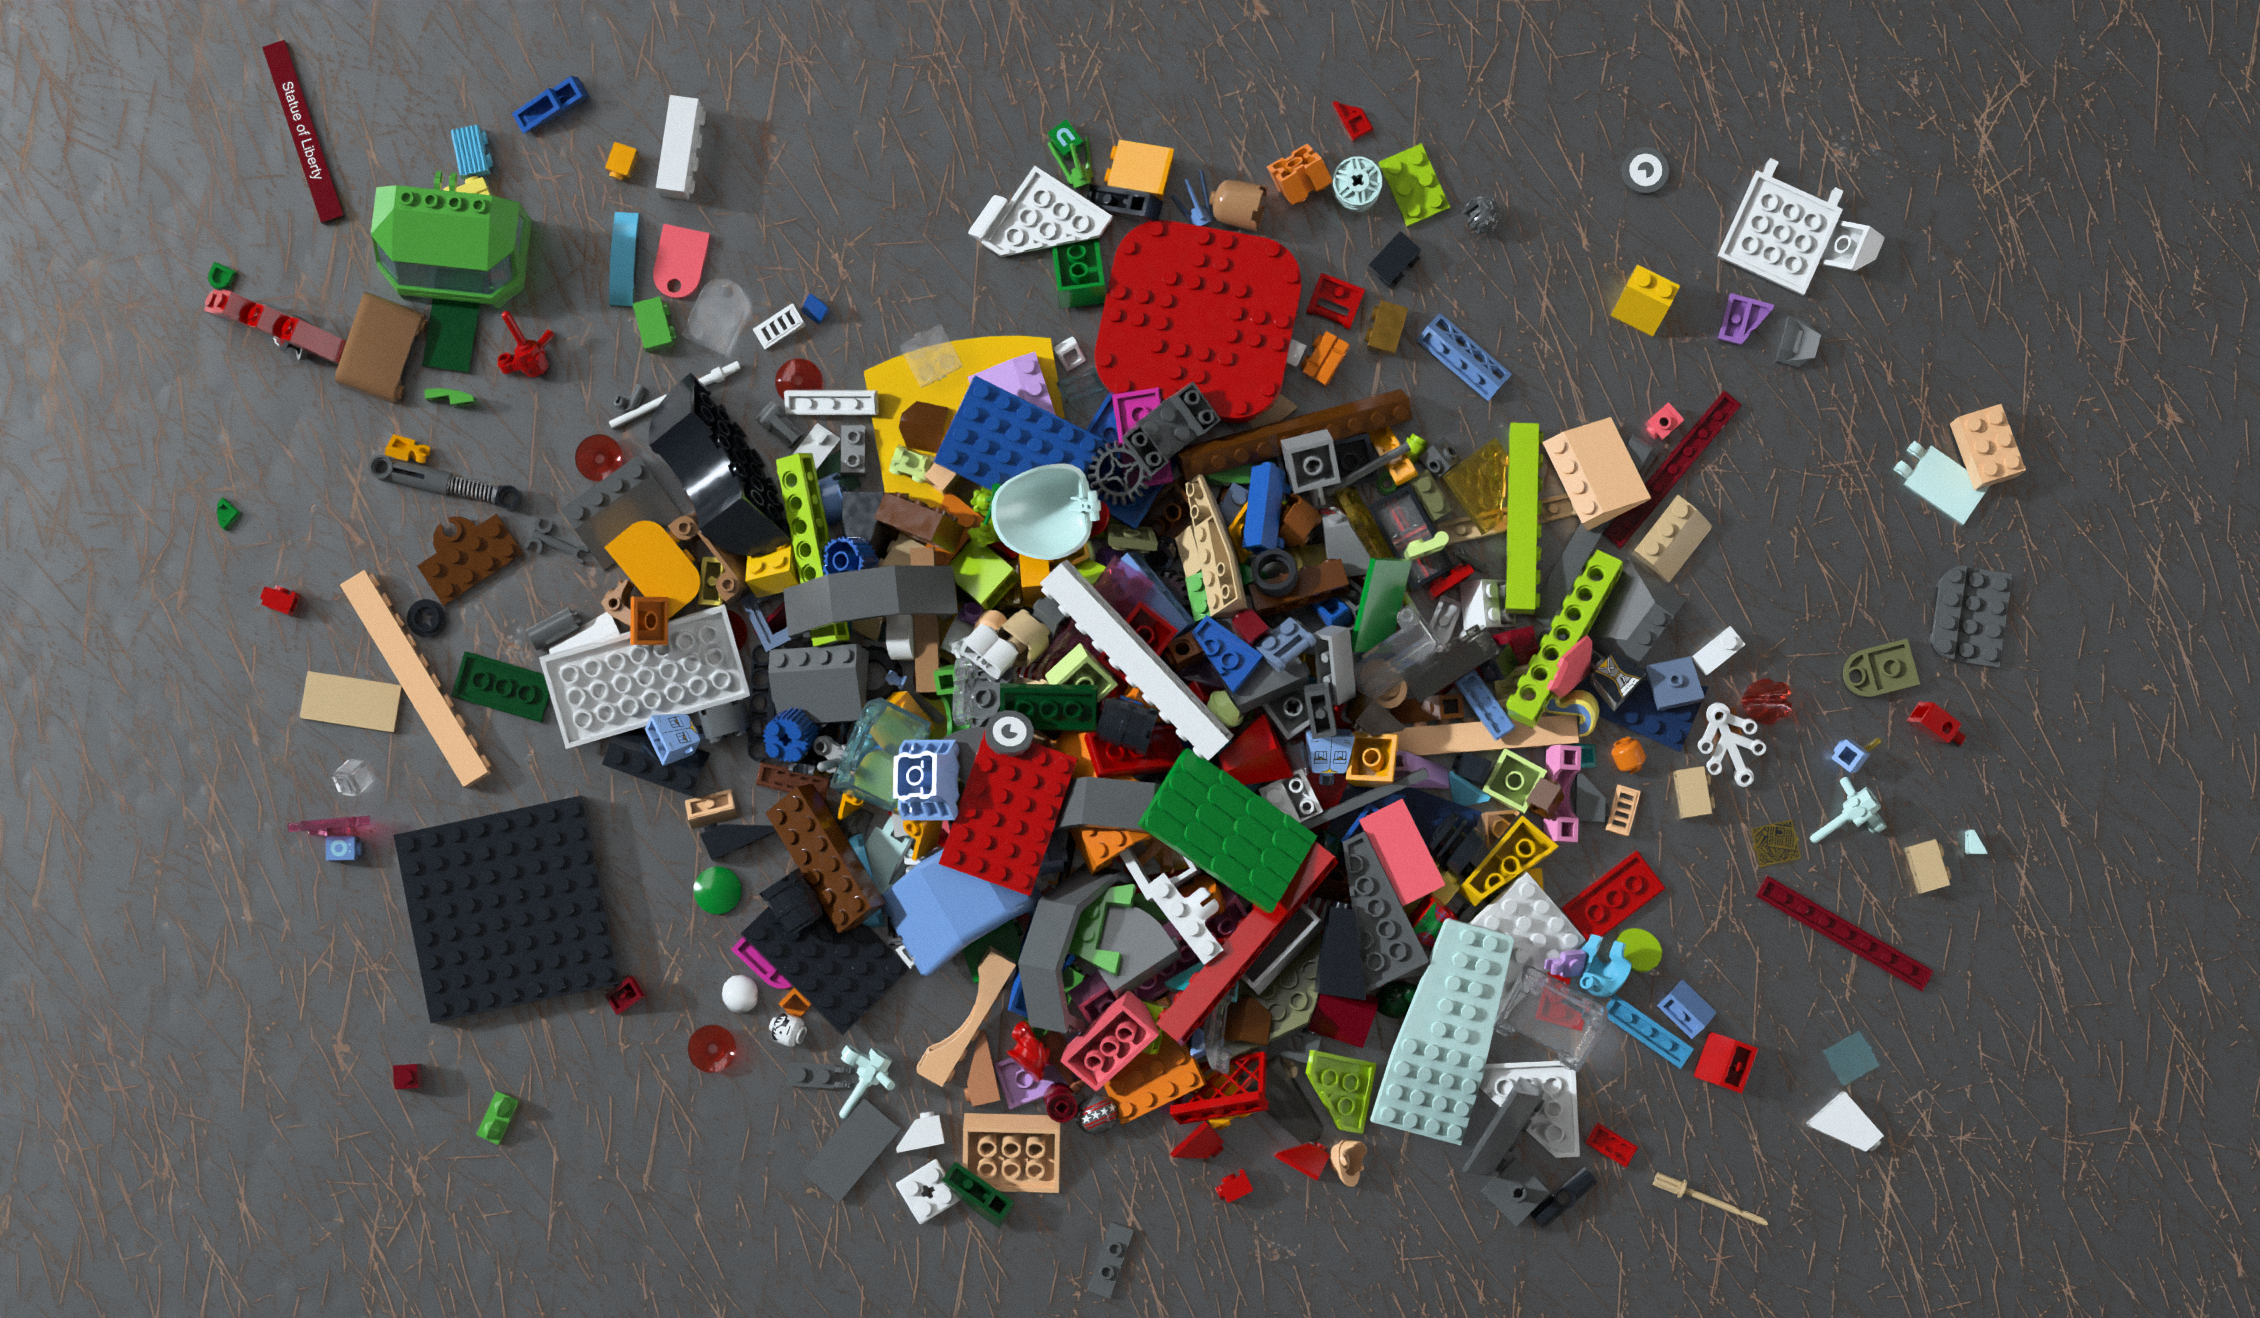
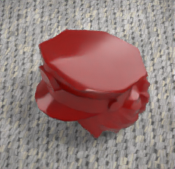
[1006,1021,1053,1082]

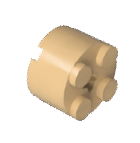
[996,609,1050,668]

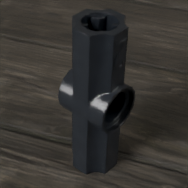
[1530,1166,1598,1230]

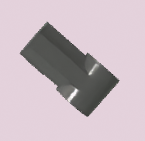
[755,401,803,449]

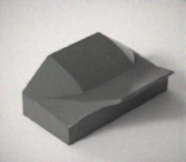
[1775,316,1821,368]

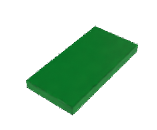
[1351,558,1412,653]

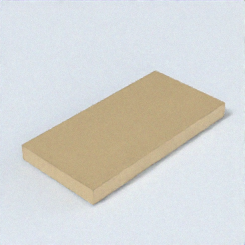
[300,671,403,733]

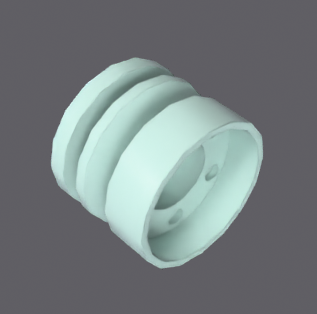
[1331,157,1382,213]

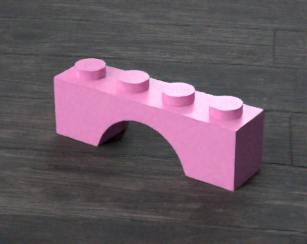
[1543,745,1581,843]

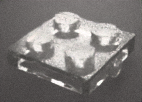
[899,324,963,388]

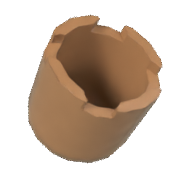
[1209,179,1267,232]

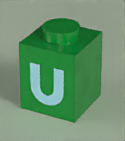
[1047,119,1083,160]

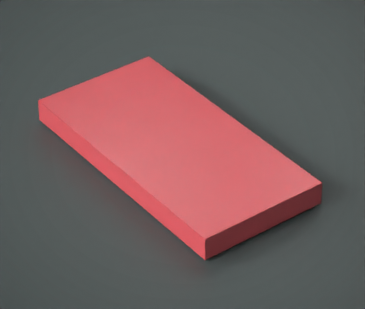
[1359,799,1445,907]

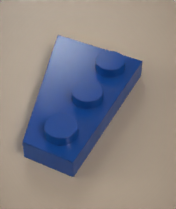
[1192,615,1264,695]

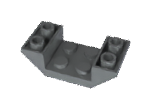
[1122,382,1221,476]

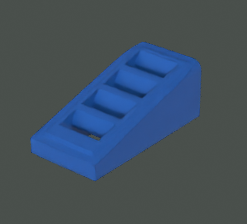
[1309,597,1352,627]

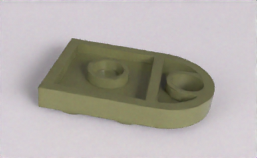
[1843,638,1920,698]

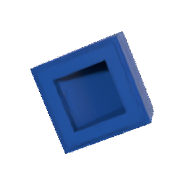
[801,294,830,324]

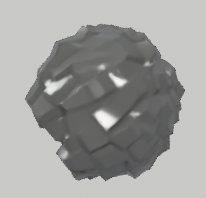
[1463,196,1502,234]

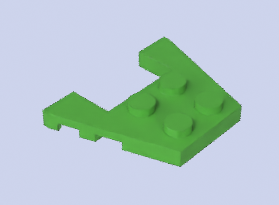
[1068,884,1136,976]

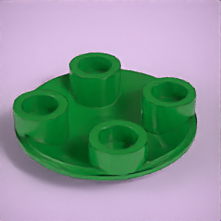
[694,867,741,914]

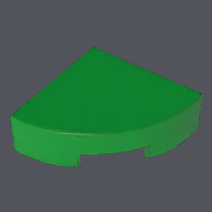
[217,497,241,531]

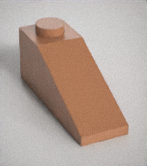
[964,1030,1001,1107]

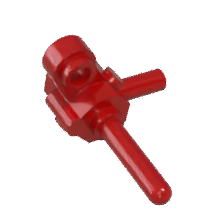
[497,311,554,377]

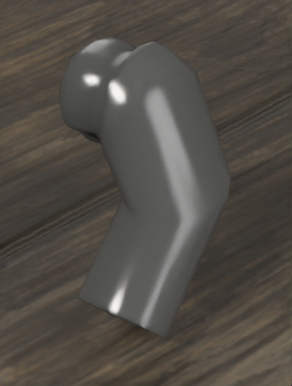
[614,384,647,412]

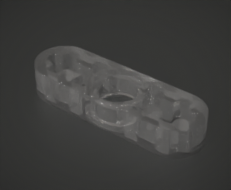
[952,657,975,726]

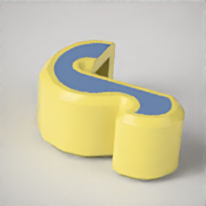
[1545,690,1599,737]

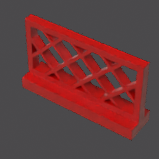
[1170,1052,1269,1125]

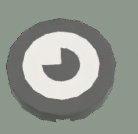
[1622,147,1669,194]
[985,710,1034,757]

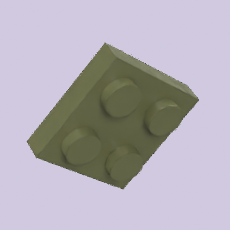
[1104,522,1158,553]

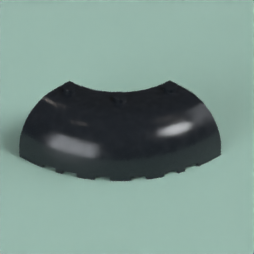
[649,373,791,556]

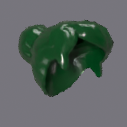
[1376,980,1418,1018]

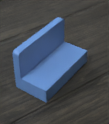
[1657,980,1716,1039]

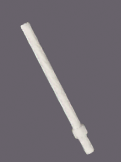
[609,361,741,430]

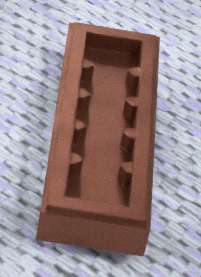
[755,761,831,801]

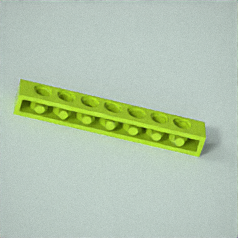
[776,453,850,647]
[1506,549,1623,729]

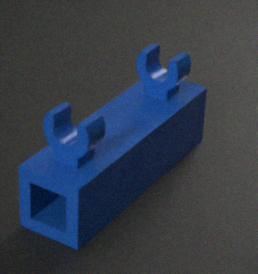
[1242,462,1291,555]

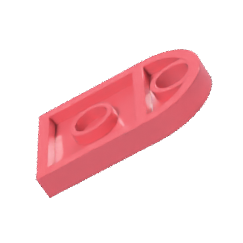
[653,224,711,299]

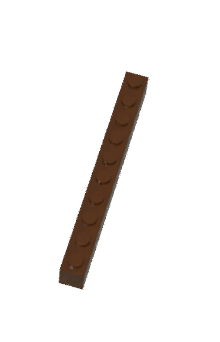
[1176,389,1413,481]

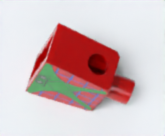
[1408,892,1459,947]

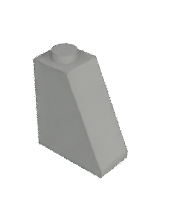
[1322,514,1373,577]

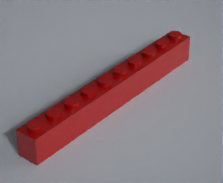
[1156,841,1338,1047]

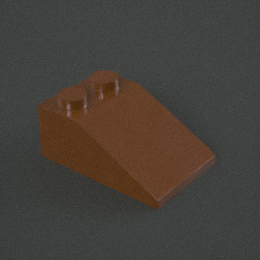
[1139,476,1193,540]

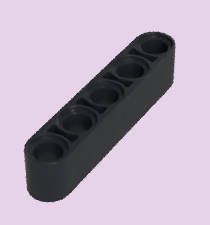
[747,644,771,763]

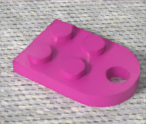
[731,938,792,989]

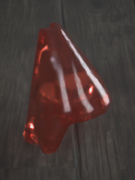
[1741,678,1792,725]

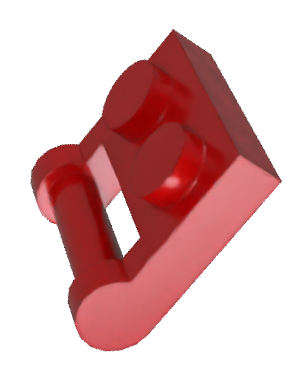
[1306,273,1365,330]

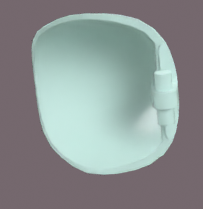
[991,464,1101,560]

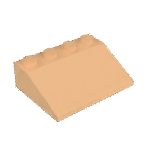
[1543,417,1651,531]
[963,1113,1061,1193]

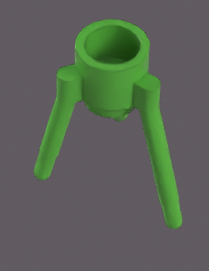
[1048,137,1094,189]

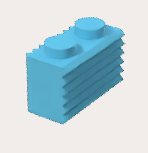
[451,125,493,180]

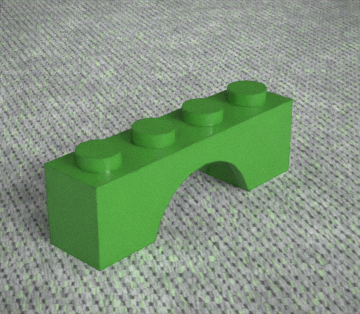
[933,663,972,736]

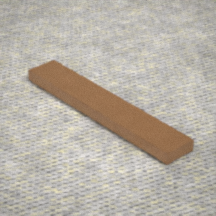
[910,547,941,692]

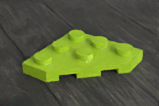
[1306,1050,1377,1134]

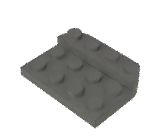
[1930,565,2013,668]

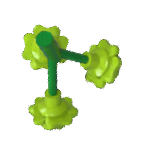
[967,483,1001,547]

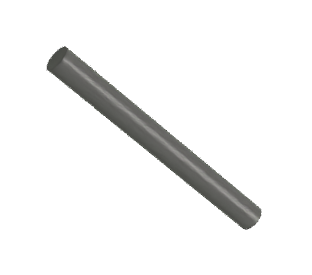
[1324,442,1411,497]

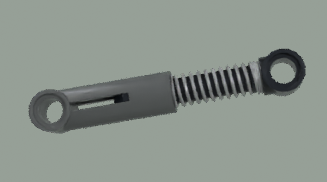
[369,455,523,511]

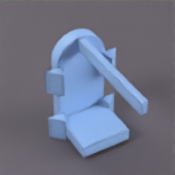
[885,670,907,690]

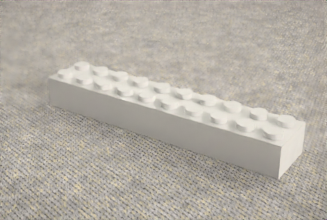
[1040,560,1234,760]

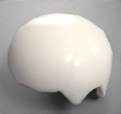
[722,974,758,1014]

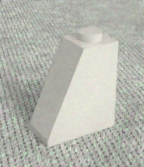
[1806,1092,1884,1152]

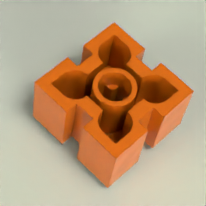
[1267,144,1333,205]

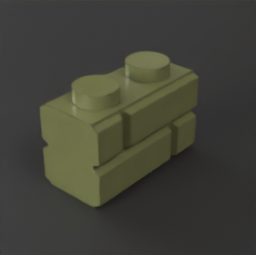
[1406,469,1453,525]

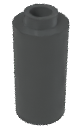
[526,607,582,651]

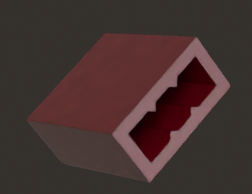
[1308,994,1379,1048]

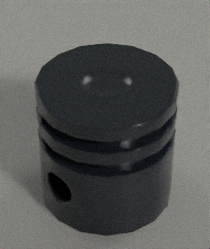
[1145,536,1179,572]

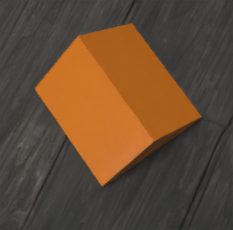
[630,597,668,645]

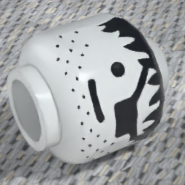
[769,1012,807,1047]

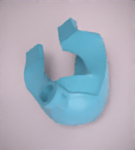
[1580,934,1632,998]

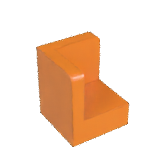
[779,988,811,1018]

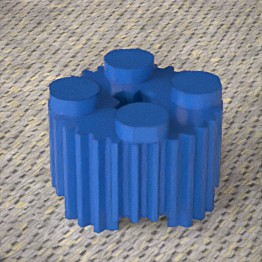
[822,537,879,575]
[763,707,819,762]

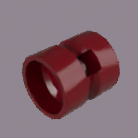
[1043,1082,1078,1123]

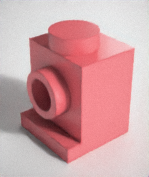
[1645,402,1684,442]

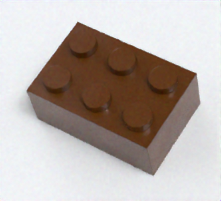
[874,492,965,553]

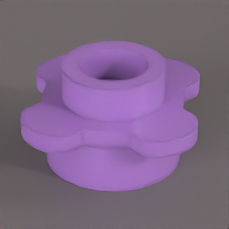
[958,602,984,626]

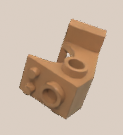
[601,579,635,626]

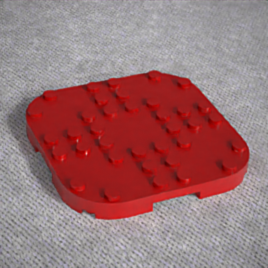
[1094,220,1302,423]

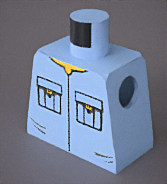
[645,714,705,765]
[1305,729,1355,785]

